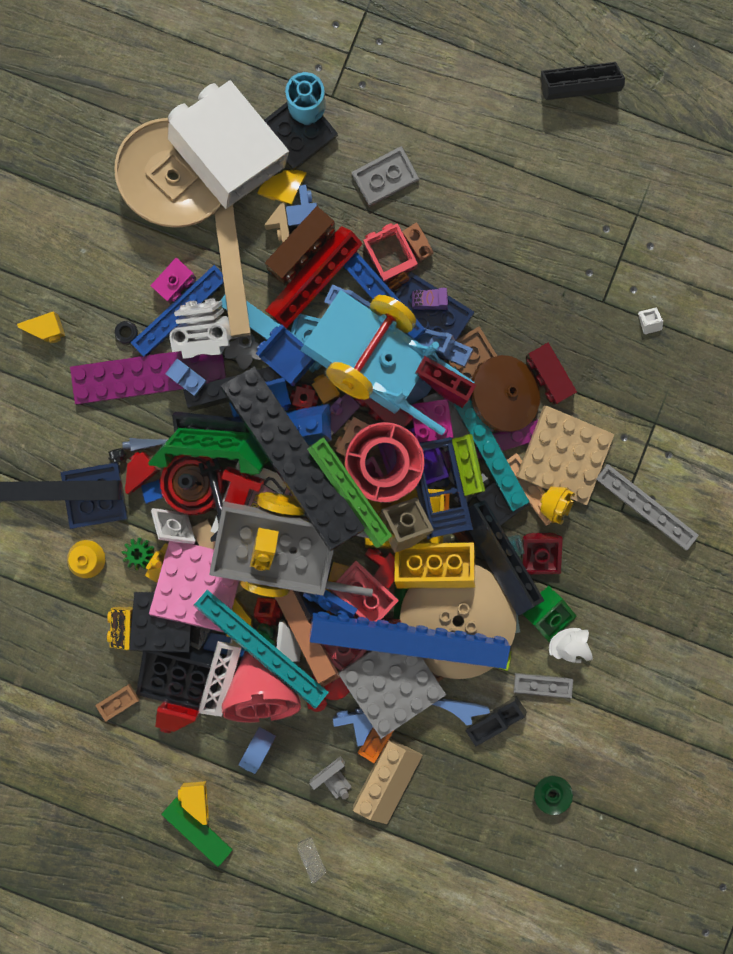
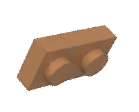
[95,684,139,722]

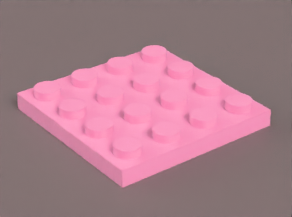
[149,541,239,632]

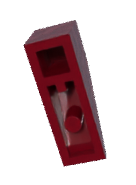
[415,356,476,408]

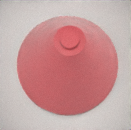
[221,650,301,723]

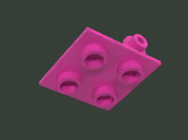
[411,399,454,442]

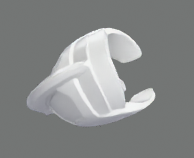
[549,628,593,663]

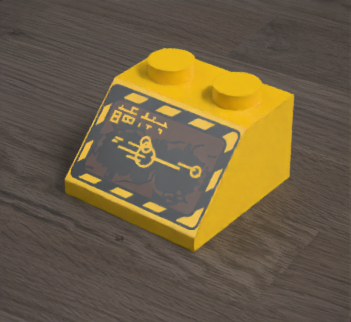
[107,607,133,650]

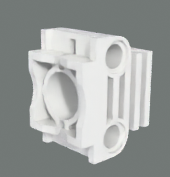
[170,299,238,358]

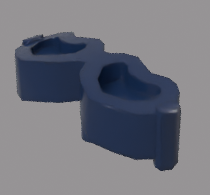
[427,478,450,489]

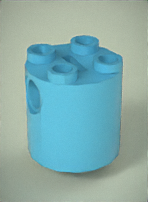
[285,72,326,125]

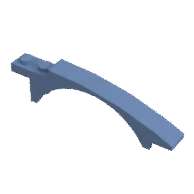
[324,284,474,368]
[333,698,490,746]

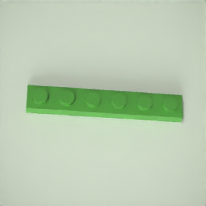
[307,437,392,548]

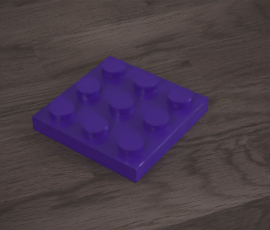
[378,428,450,488]

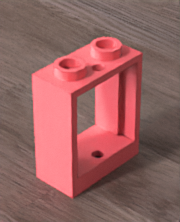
[363,223,418,284]

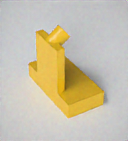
[145,543,168,583]

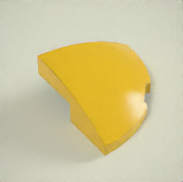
[257,170,307,206]

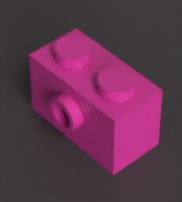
[150,258,196,304]

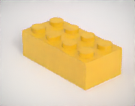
[395,543,475,589]

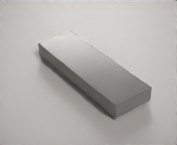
[513,673,573,699]

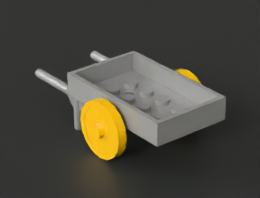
[209,492,373,597]

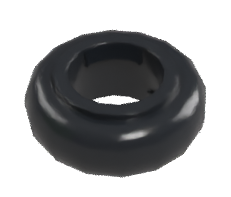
[114,321,138,344]

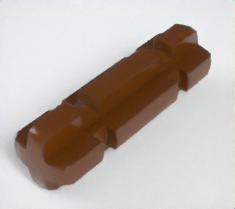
[386,272,410,292]

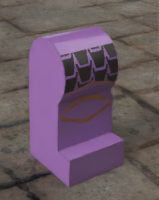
[412,288,448,310]

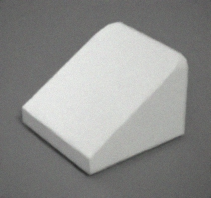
[638,307,663,334]

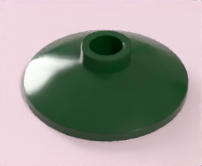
[534,775,573,815]

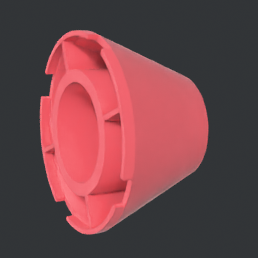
[345,422,424,502]

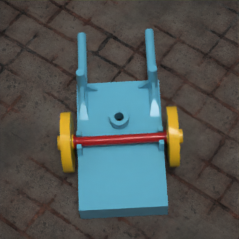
[300,290,475,436]

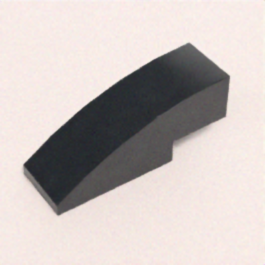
[465,696,527,747]

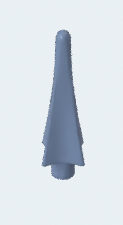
[122,438,168,452]

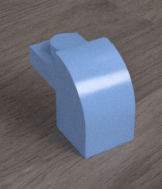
[286,185,317,230]
[165,359,207,397]
[239,727,276,774]

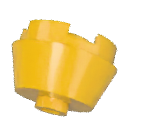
[540,486,575,525]
[67,540,105,578]

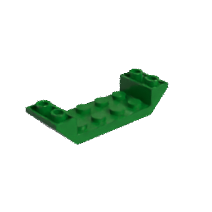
[148,428,269,475]

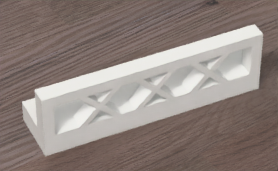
[198,638,241,717]

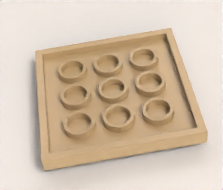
[516,406,615,505]

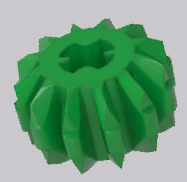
[122,538,154,570]

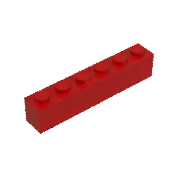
[265,226,363,329]

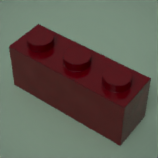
[526,342,577,405]

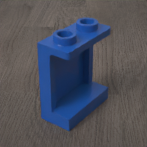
[256,324,315,387]

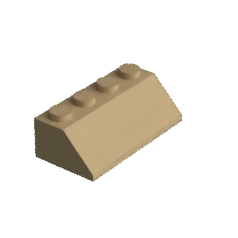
[353,738,423,824]

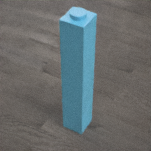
[220,295,322,373]

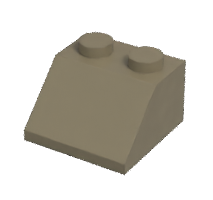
[379,497,434,553]

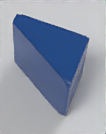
[141,479,164,504]

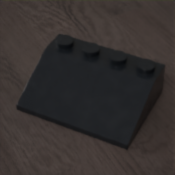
[136,646,225,710]

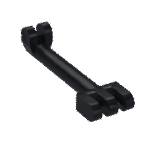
[198,458,223,523]

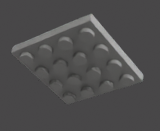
[338,651,446,739]

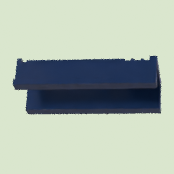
[416,437,473,539]

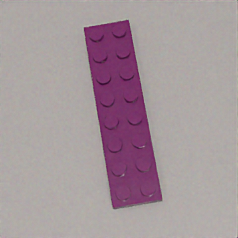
[70,351,226,405]

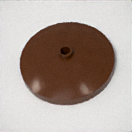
[470,355,540,433]

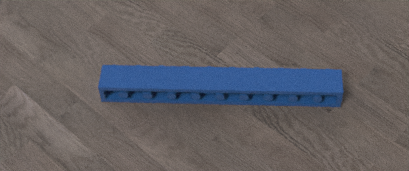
[309,612,510,669]

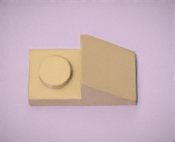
[264,203,290,242]

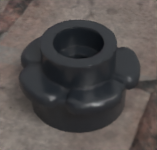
[108,448,126,463]

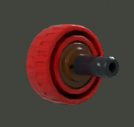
[160,455,226,515]

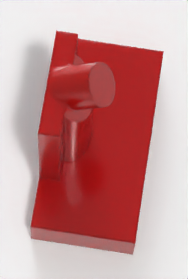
[221,466,265,505]

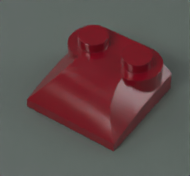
[522,533,563,574]

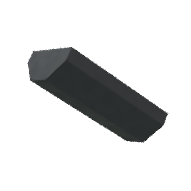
[541,62,625,100]

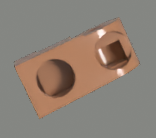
[402,222,434,262]

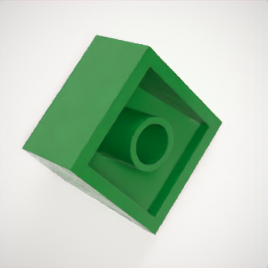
[523,586,577,643]

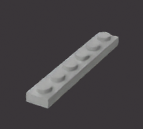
[596,464,699,550]

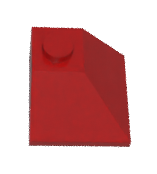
[155,702,201,733]

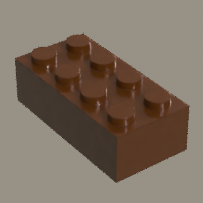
[265,206,335,286]

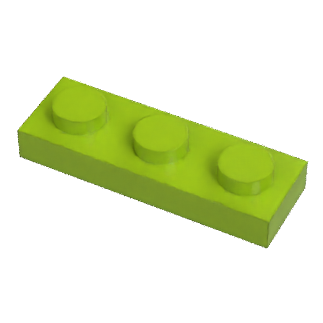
[452,434,485,496]

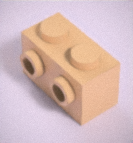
[334,417,369,456]

